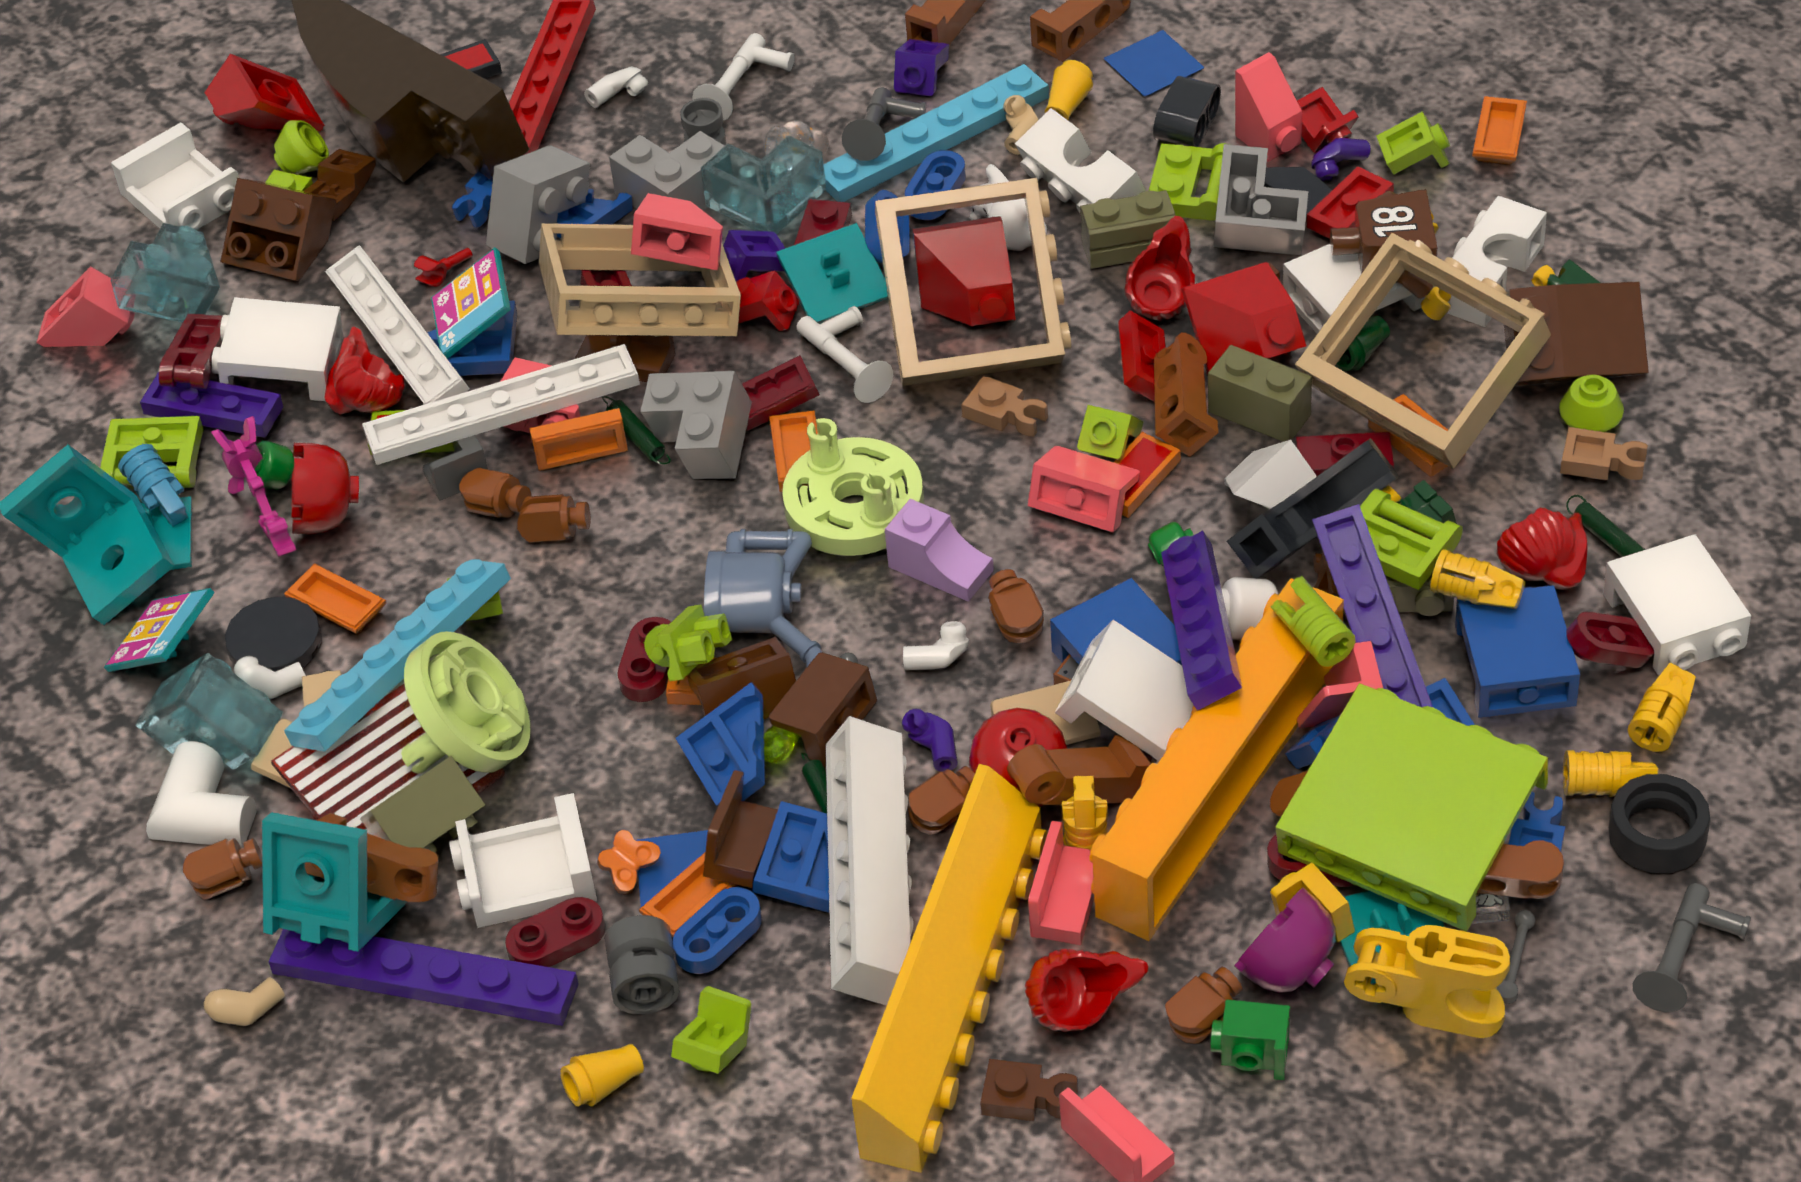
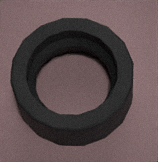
[1608,774,1710,873]

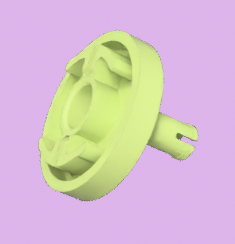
[783,418,924,556]
[401,631,530,774]

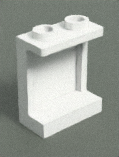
[111,122,239,242]
[1283,244,1423,334]
[212,297,343,402]
[1603,534,1751,675]
[1055,620,1194,764]
[449,793,597,928]

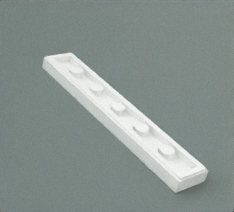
[325,245,470,405]
[362,344,640,465]

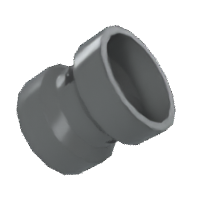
[680,98,726,146]

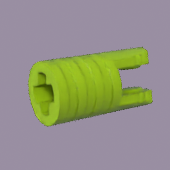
[1271,576,1356,667]

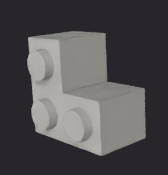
[609,131,735,211]
[1213,144,1308,255]
[486,145,590,264]
[641,371,752,479]

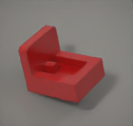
[1297,87,1359,153]
[736,270,799,331]

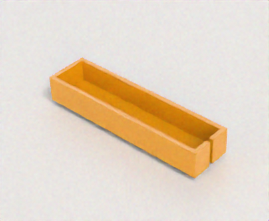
[1089,578,1344,941]

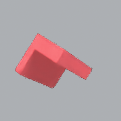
[1028,446,1140,532]
[1297,641,1383,728]
[1028,821,1094,945]
[1059,1085,1175,1182]

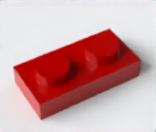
[1307,166,1394,239]
[1118,310,1166,402]

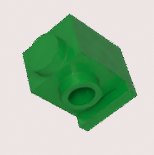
[1211,1000,1290,1080]

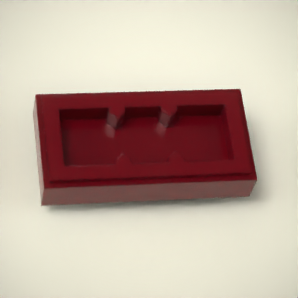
[742,355,820,432]
[1296,432,1394,476]

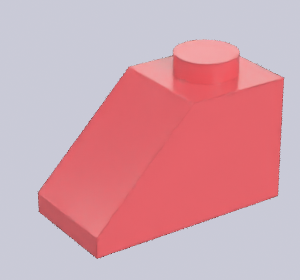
[1235,52,1302,162]
[631,193,723,270]
[36,266,135,347]

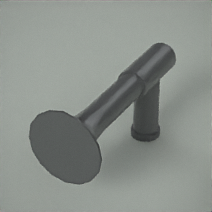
[842,87,926,161]
[1632,883,1751,1012]

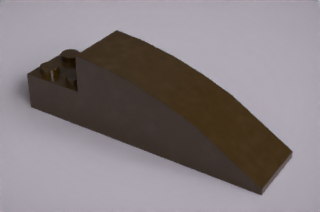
[292,0,530,182]

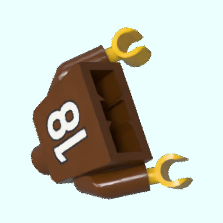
[1330,189,1451,320]

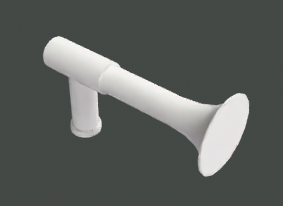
[692,33,795,120]
[797,306,893,403]

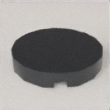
[225,596,322,672]

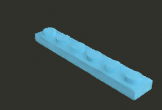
[815,64,1049,202]
[284,559,511,752]

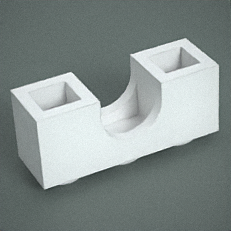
[1015,108,1146,212]
[1433,196,1547,327]

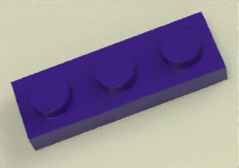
[140,372,284,438]

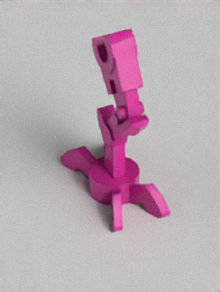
[211,416,296,557]

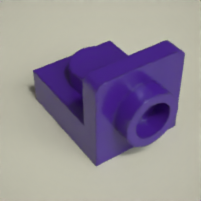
[894,39,949,96]
[723,230,785,282]

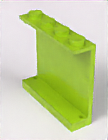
[1275,683,1548,931]

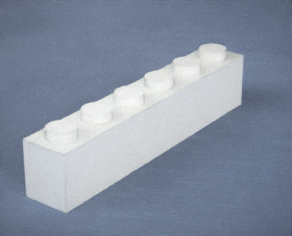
[826,716,913,1005]

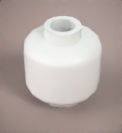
[1221,577,1278,641]

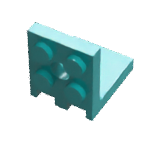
[0,444,174,625]
[262,812,407,951]

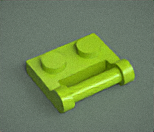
[1148,143,1230,221]
[100,416,203,488]
[1360,488,1463,590]

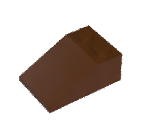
[1504,282,1649,386]

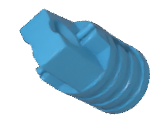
[118,444,188,527]

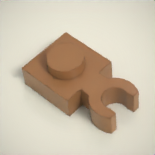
[961,375,1048,437]
[1560,427,1648,480]

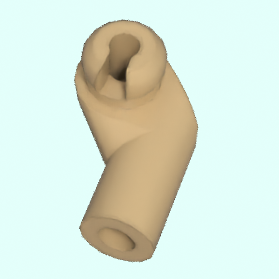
[1003,95,1038,155]
[204,977,285,1026]

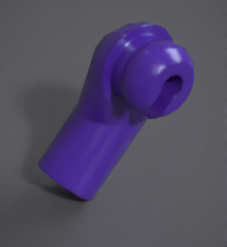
[1311,138,1371,181]
[902,708,958,772]

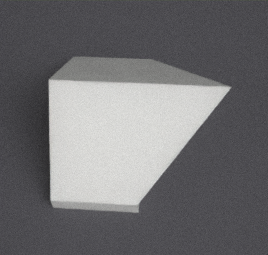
[1225,440,1317,509]

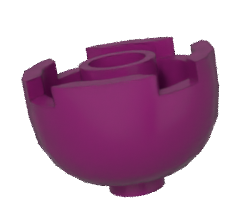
[1234,887,1336,993]

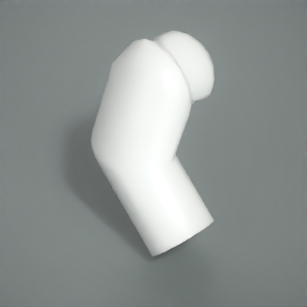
[584,66,648,108]
[903,621,969,670]
[234,656,306,699]

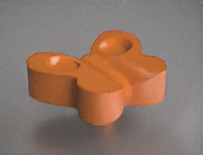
[597,830,661,895]

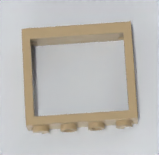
[875,178,1071,386]
[539,223,741,336]
[1295,233,1551,469]

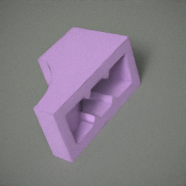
[885,499,994,602]

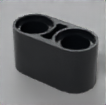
[1153,76,1221,147]

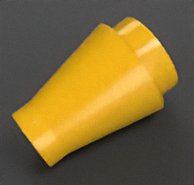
[1045,60,1093,120]
[561,1044,644,1107]

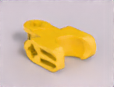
[1344,925,1510,1038]

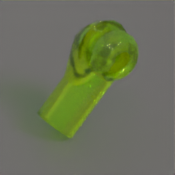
[764,726,801,763]

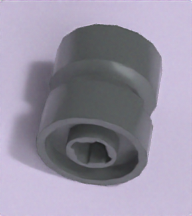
[604,915,680,1014]

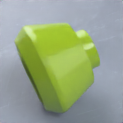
[274,120,329,175]
[1559,375,1624,432]

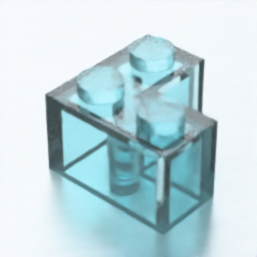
[700,135,826,234]
[110,223,220,323]
[135,653,283,770]

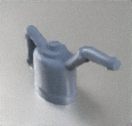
[704,529,822,668]

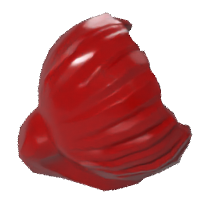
[1124,216,1195,322]
[324,326,405,414]
[1496,507,1588,590]
[1025,949,1148,1032]

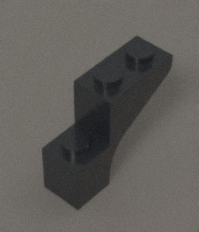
[1227,439,1400,579]

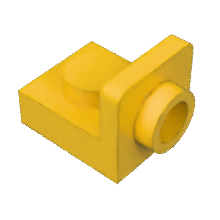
[1270,863,1355,942]

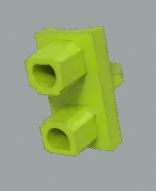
[644,604,732,682]

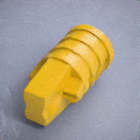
[1430,549,1525,609]
[1628,663,1696,752]
[1563,750,1658,797]
[1062,776,1108,850]

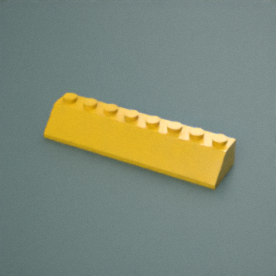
[851,764,1048,1173]

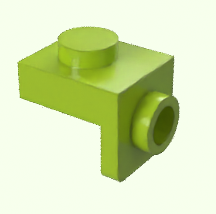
[671,986,752,1074]

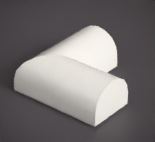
[146,741,258,848]

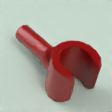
[414,247,473,287]

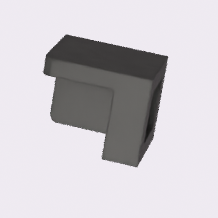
[422,435,488,501]

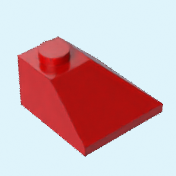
[204,54,325,132]
[913,216,1016,326]
[1181,262,1307,375]

